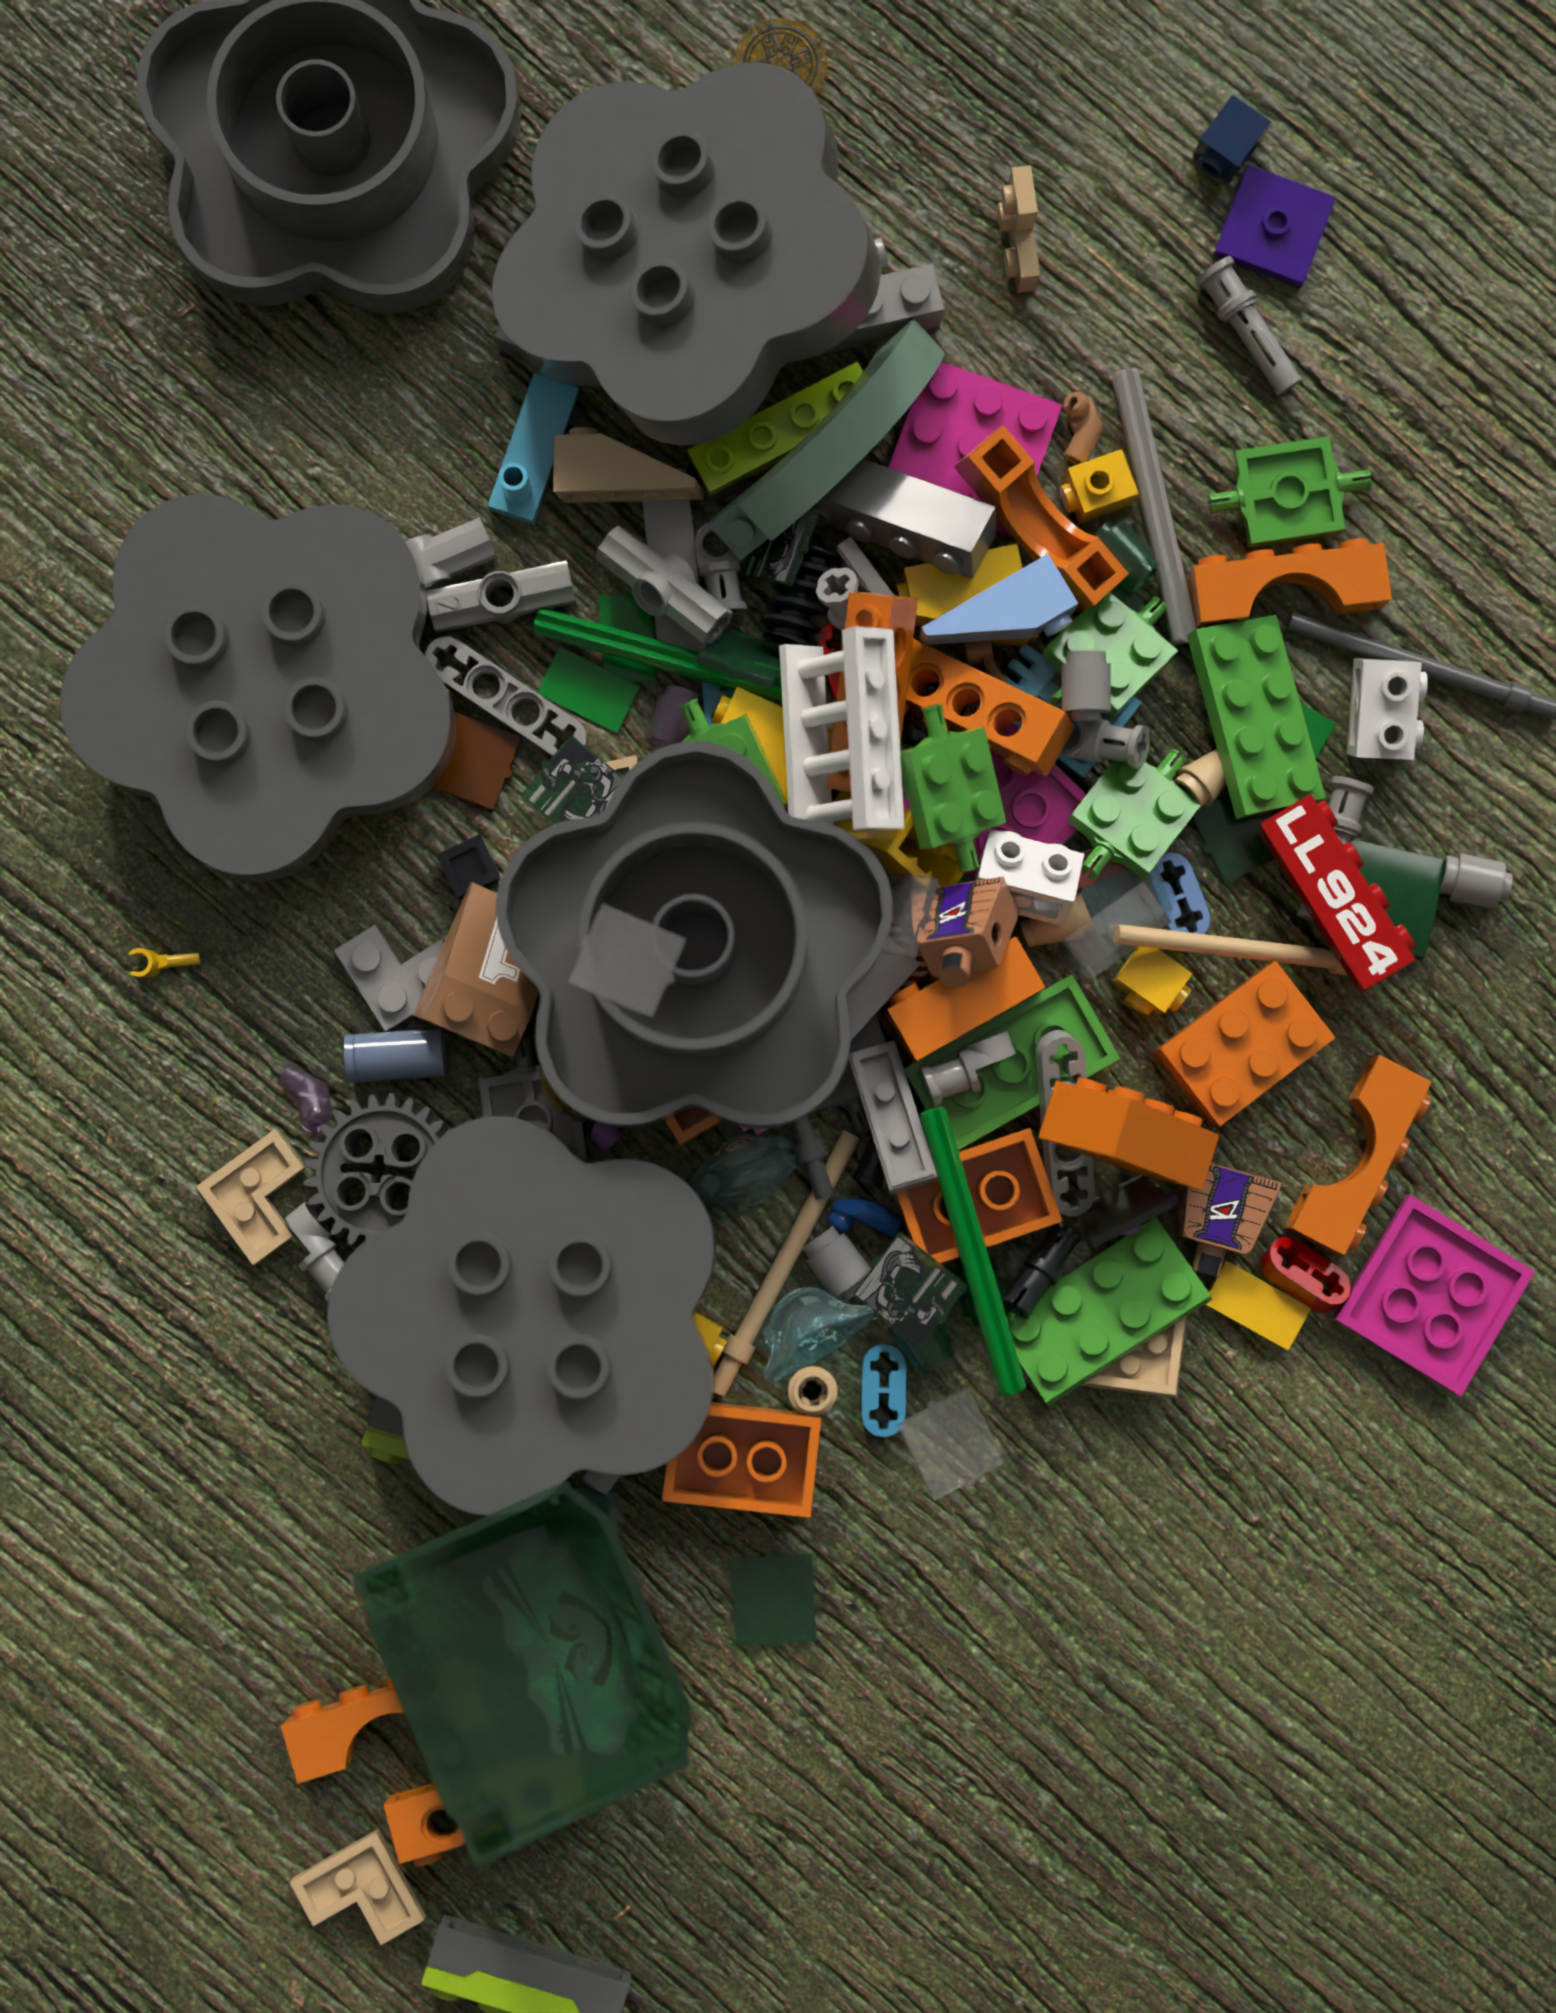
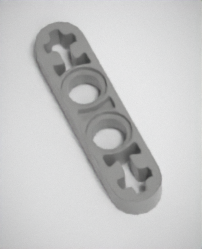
[425,637,588,762]
[1035,1030,1095,1216]

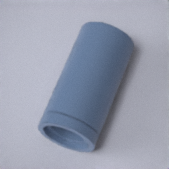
[344,1028,447,1083]

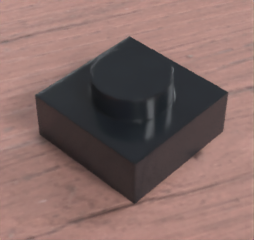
[436,834,501,900]

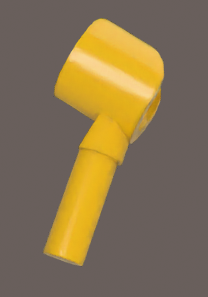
[128,948,201,978]

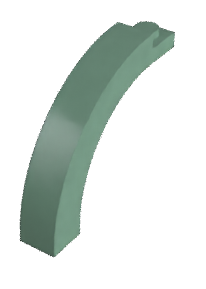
[708,318,945,560]

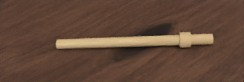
[1113,924,1347,975]
[714,1130,860,1397]

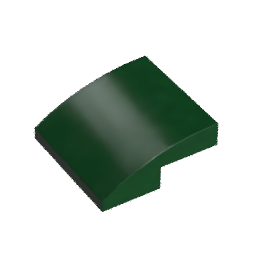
[1350,839,1445,961]

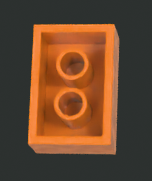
[883,937,1046,1065]
[1152,960,1336,1128]
[1038,1077,1219,1191]
[894,1128,1062,1269]
[662,1402,821,1518]

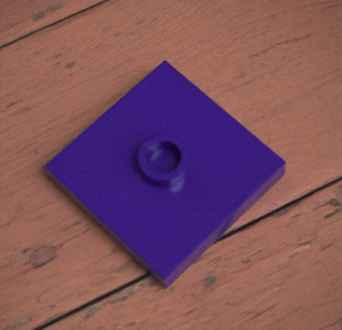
[1213,164,1336,289]

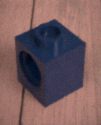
[1192,94,1271,183]

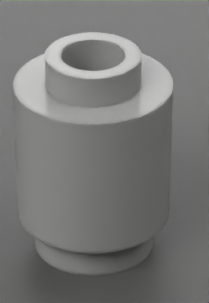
[1062,650,1111,722]
[1440,853,1513,909]
[802,1226,872,1301]

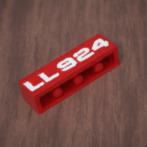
[1258,794,1416,995]

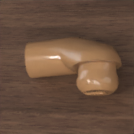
[1063,392,1103,465]

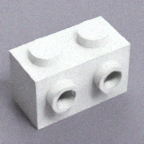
[1347,658,1427,760]
[974,829,1084,927]

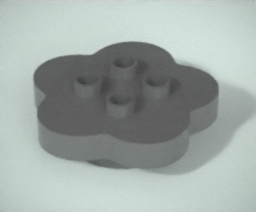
[136,0,521,313]
[492,63,881,445]
[60,494,456,881]
[496,741,893,1129]
[327,1116,716,1515]

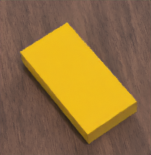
[1206,1260,1311,1351]

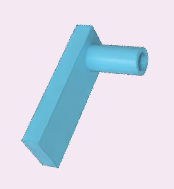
[488,373,580,525]

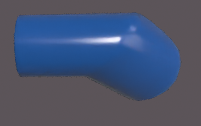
[827,1198,902,1237]

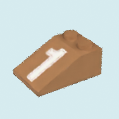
[413,882,539,1057]

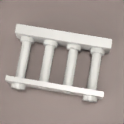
[779,627,905,831]

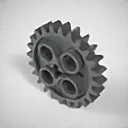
[303,1093,449,1248]

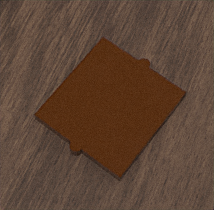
[432,712,522,811]

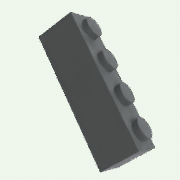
[807,459,997,579]

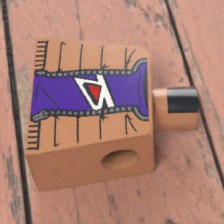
[914,876,1019,988]
[1177,1163,1281,1278]

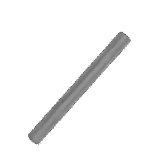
[1112,368,1197,646]

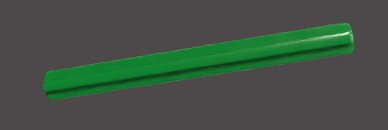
[533,608,782,703]
[920,1107,1026,1396]

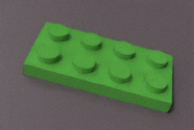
[1187,615,1326,819]
[904,974,1120,1150]
[1006,1217,1212,1406]

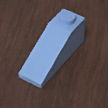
[919,554,1078,645]

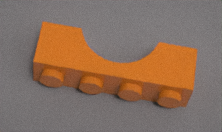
[954,425,1129,613]
[1186,538,1392,629]
[1284,1055,1432,1255]
[281,1655,493,1784]

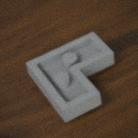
[334,925,444,1032]

